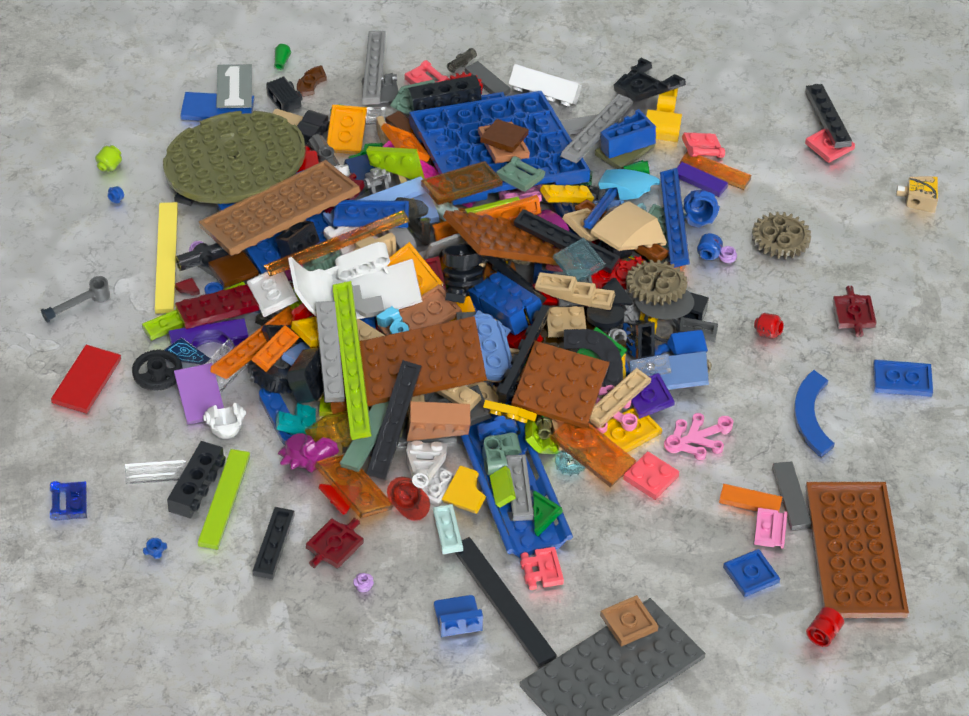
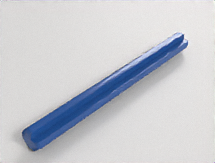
[583,187,618,230]

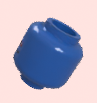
[697,233,723,260]

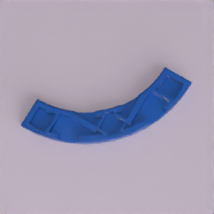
[794,370,835,457]

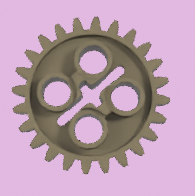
[752,211,811,260]
[626,260,687,306]

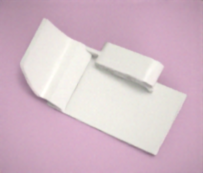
[288,242,423,319]

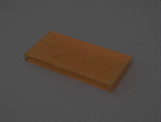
[421,161,503,205]
[550,423,636,488]
[315,454,394,519]

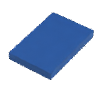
[873,360,933,397]

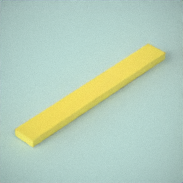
[155,202,178,314]

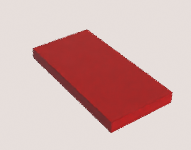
[51,344,121,414]

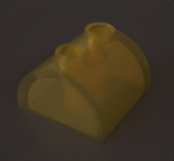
[305,412,353,447]

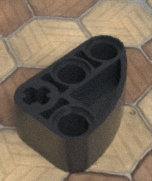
[287,347,323,404]

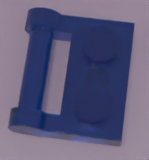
[50,481,87,521]

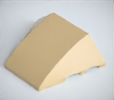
[591,201,667,251]

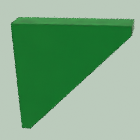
[533,491,563,537]

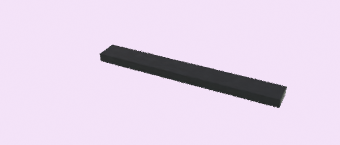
[455,537,557,668]

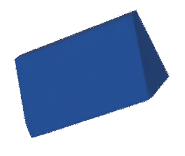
[667,330,708,355]

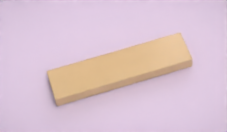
[590,368,651,429]

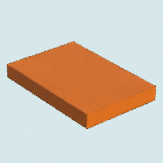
[381,123,430,162]

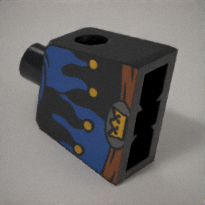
[621,320,655,360]

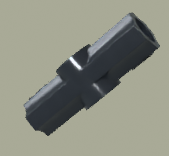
[175,243,229,271]

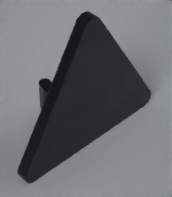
[602,278,633,306]

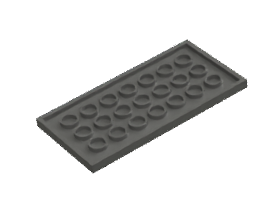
[520,598,706,716]

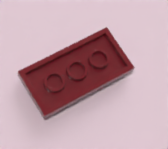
[175,284,259,329]

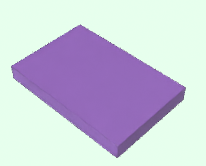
[174,363,224,425]

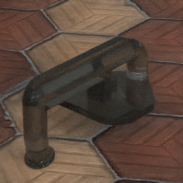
[395,197,431,246]

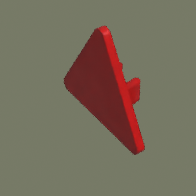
[318,484,362,515]

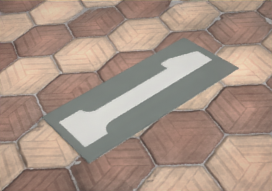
[217,64,252,108]

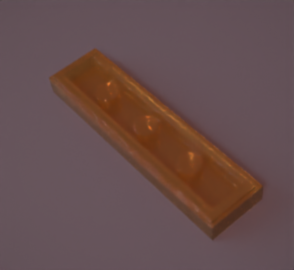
[680,151,752,190]

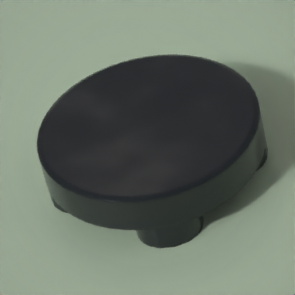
[586,304,625,332]

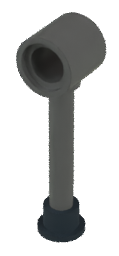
[41,276,110,323]

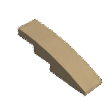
[535,272,615,310]

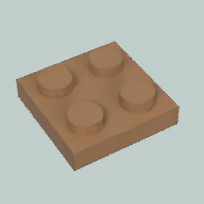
[600,595,658,647]

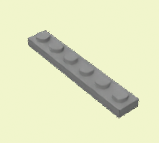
[315,301,345,402]

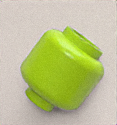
[95,145,122,172]

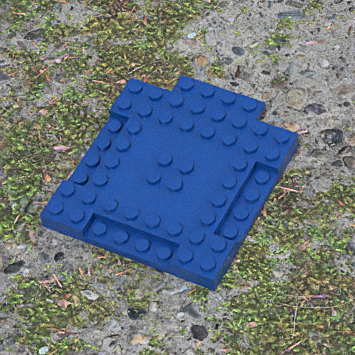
[409,91,590,205]

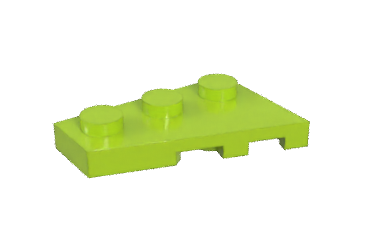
[366,146,425,180]

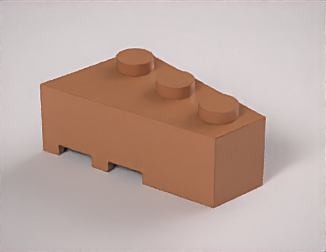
[407,401,470,441]

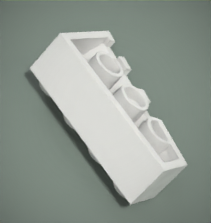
[508,64,582,107]

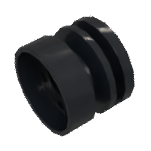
[442,244,484,287]

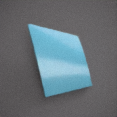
[598,169,660,200]

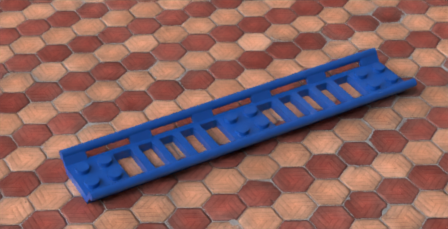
[461,304,573,558]

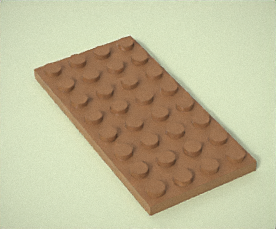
[199,160,360,256]

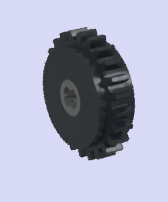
[247,358,292,394]

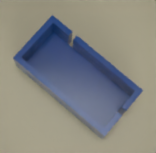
[468,272,542,335]

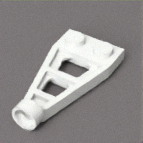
[406,440,447,488]

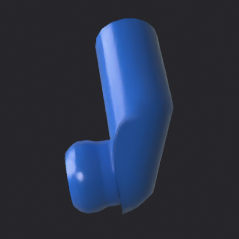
[654,343,672,358]

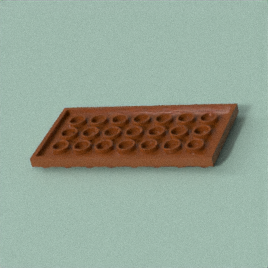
[330,316,487,414]
[805,482,909,618]

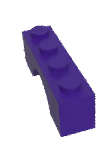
[169,318,248,351]

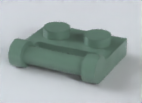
[496,156,545,192]

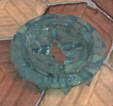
[555,449,587,477]

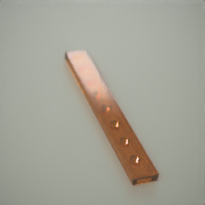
[264,210,409,277]

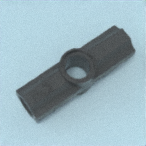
[309,134,340,166]

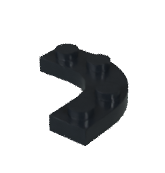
[564,329,623,387]

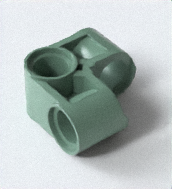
[482,433,522,475]

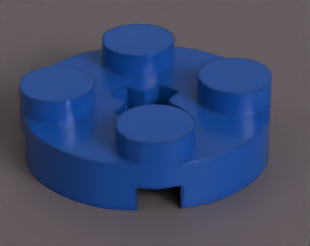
[477,416,518,443]

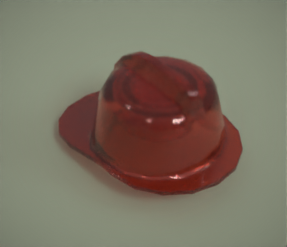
[387,476,430,521]

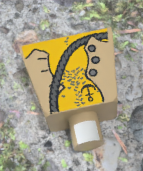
[896,176,938,213]

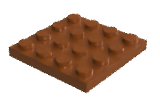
[511,341,609,429]

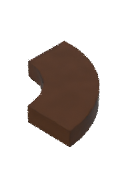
[297,65,327,97]

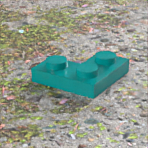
[276,403,316,439]

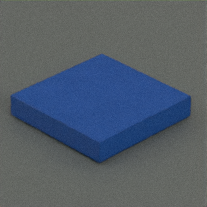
[723,549,780,597]

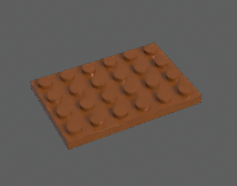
[443,210,570,267]

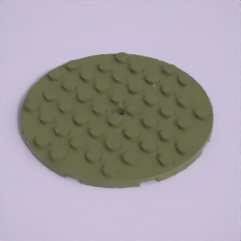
[163,111,306,204]

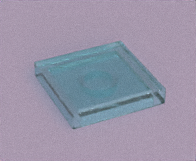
[553,238,606,282]

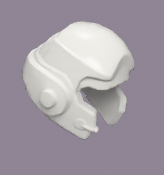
[203,403,246,439]

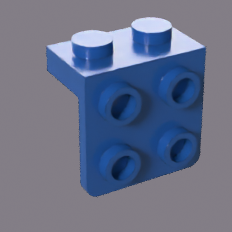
[434,595,483,637]

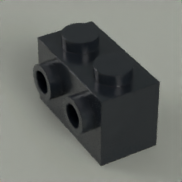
[275,220,320,260]

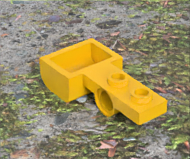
[646,88,682,142]

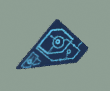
[164,338,211,365]

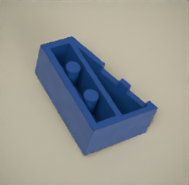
[600,109,656,158]

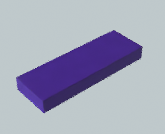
[677,162,728,197]

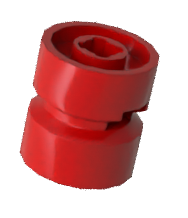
[806,607,844,647]

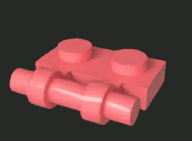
[520,547,564,590]

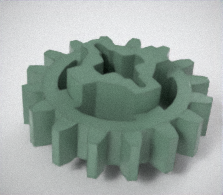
[302,248,341,271]

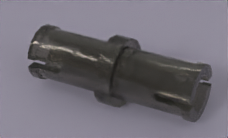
[447,48,477,73]

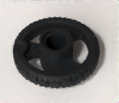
[132,349,183,391]

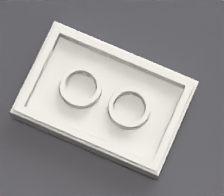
[247,266,298,317]

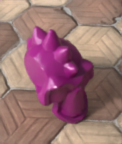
[278,433,340,473]

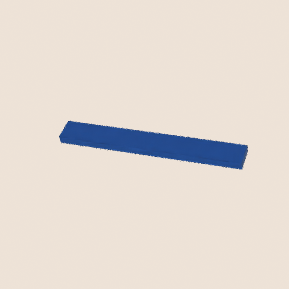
[660,168,690,268]

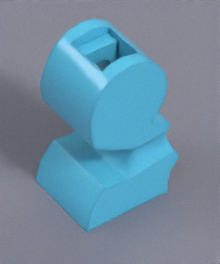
[376,306,409,334]

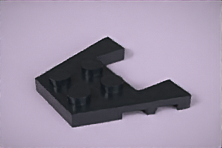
[614,57,686,102]

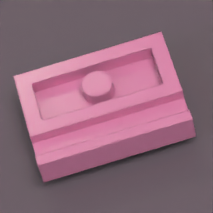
[754,508,787,549]

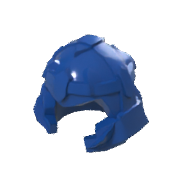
[683,190,720,228]

